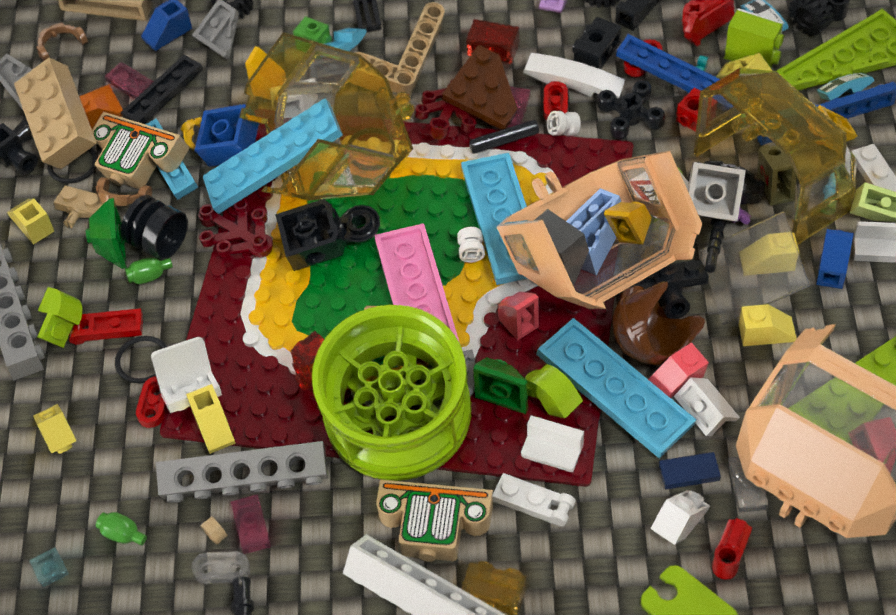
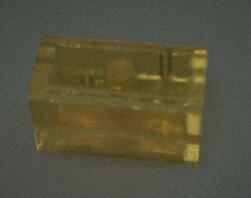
[461,561,527,615]

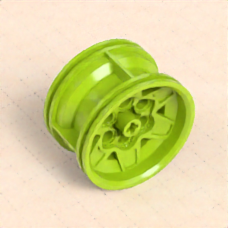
[312,305,471,481]

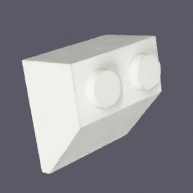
[688,162,746,222]

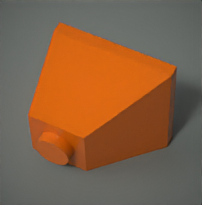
[79,84,123,130]

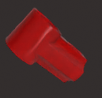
[712,518,752,580]

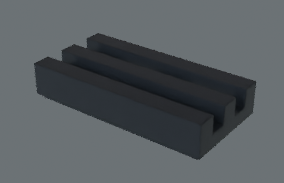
[353,0,382,32]

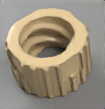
[201,516,227,545]

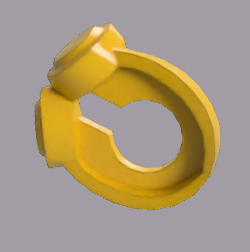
[180,117,202,152]

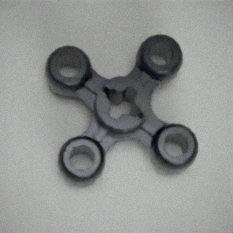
[597,80,665,140]

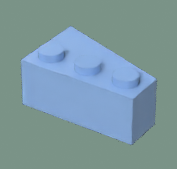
[566,188,621,276]

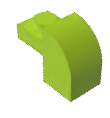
[37,287,82,348]
[525,364,583,419]

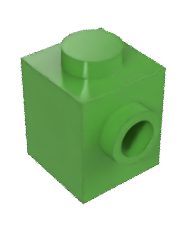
[293,17,332,56]

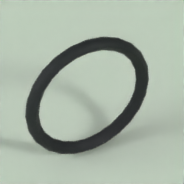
[47,147,98,183]
[115,336,167,384]

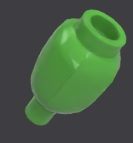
[125,257,173,284]
[96,512,147,546]

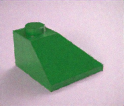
[86,198,127,269]
[473,357,528,414]

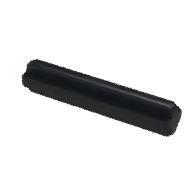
[469,120,539,153]

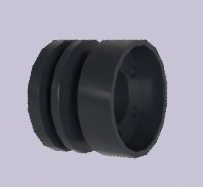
[121,195,188,260]

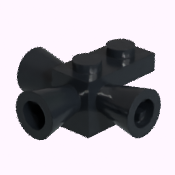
[0,116,38,175]
[627,248,709,319]

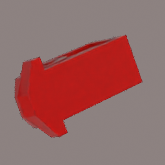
[682,0,735,47]

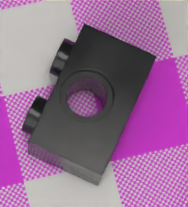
[572,17,622,69]

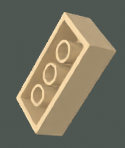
[14,58,97,169]

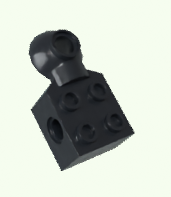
[275,199,380,271]

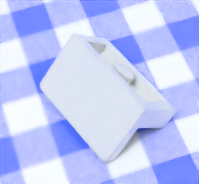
[853,222,896,263]
[674,377,740,436]
[521,416,584,472]

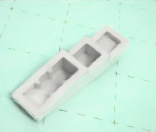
[523,53,625,98]

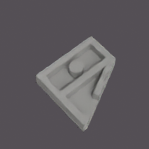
[193,0,239,60]

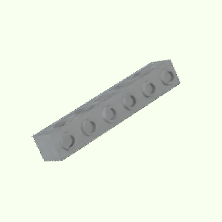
[0,242,45,381]
[156,441,328,503]

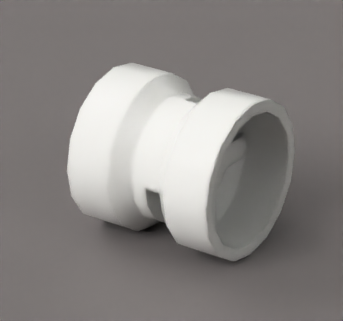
[547,111,581,136]
[457,227,485,263]

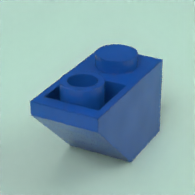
[141,0,192,51]
[816,229,854,289]

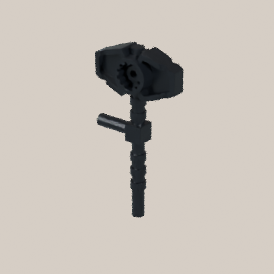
[688,161,765,273]

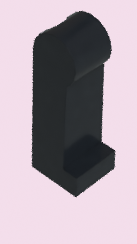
[615,0,660,31]

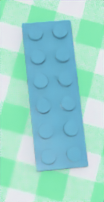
[203,98,343,214]
[461,153,528,285]
[536,318,696,458]

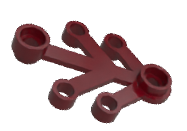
[414,79,478,140]
[198,198,273,258]

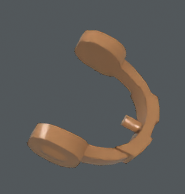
[36,23,88,61]
[96,177,152,206]

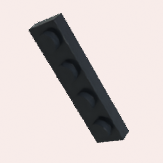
[120,55,203,124]

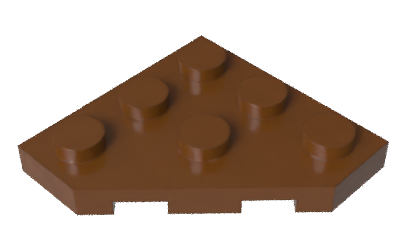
[442,45,517,130]

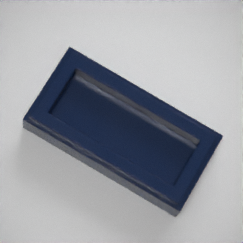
[659,452,721,490]

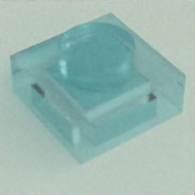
[29,547,69,588]

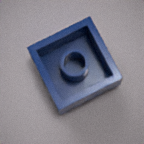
[195,104,259,167]

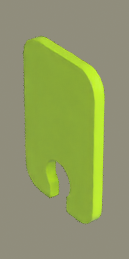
[641,566,737,615]

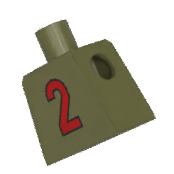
[757,145,797,206]

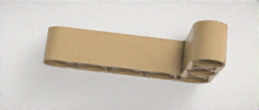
[347,2,445,100]

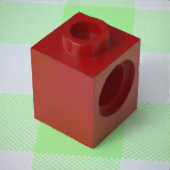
[676,87,715,132]

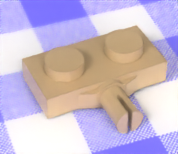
[53,186,104,228]

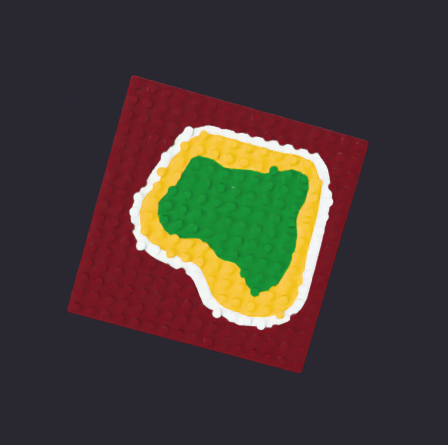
[160,109,633,487]

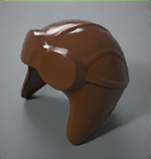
[613,282,705,365]

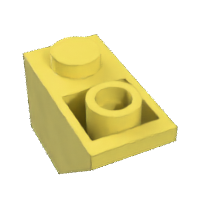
[7,199,55,245]
[186,384,235,454]

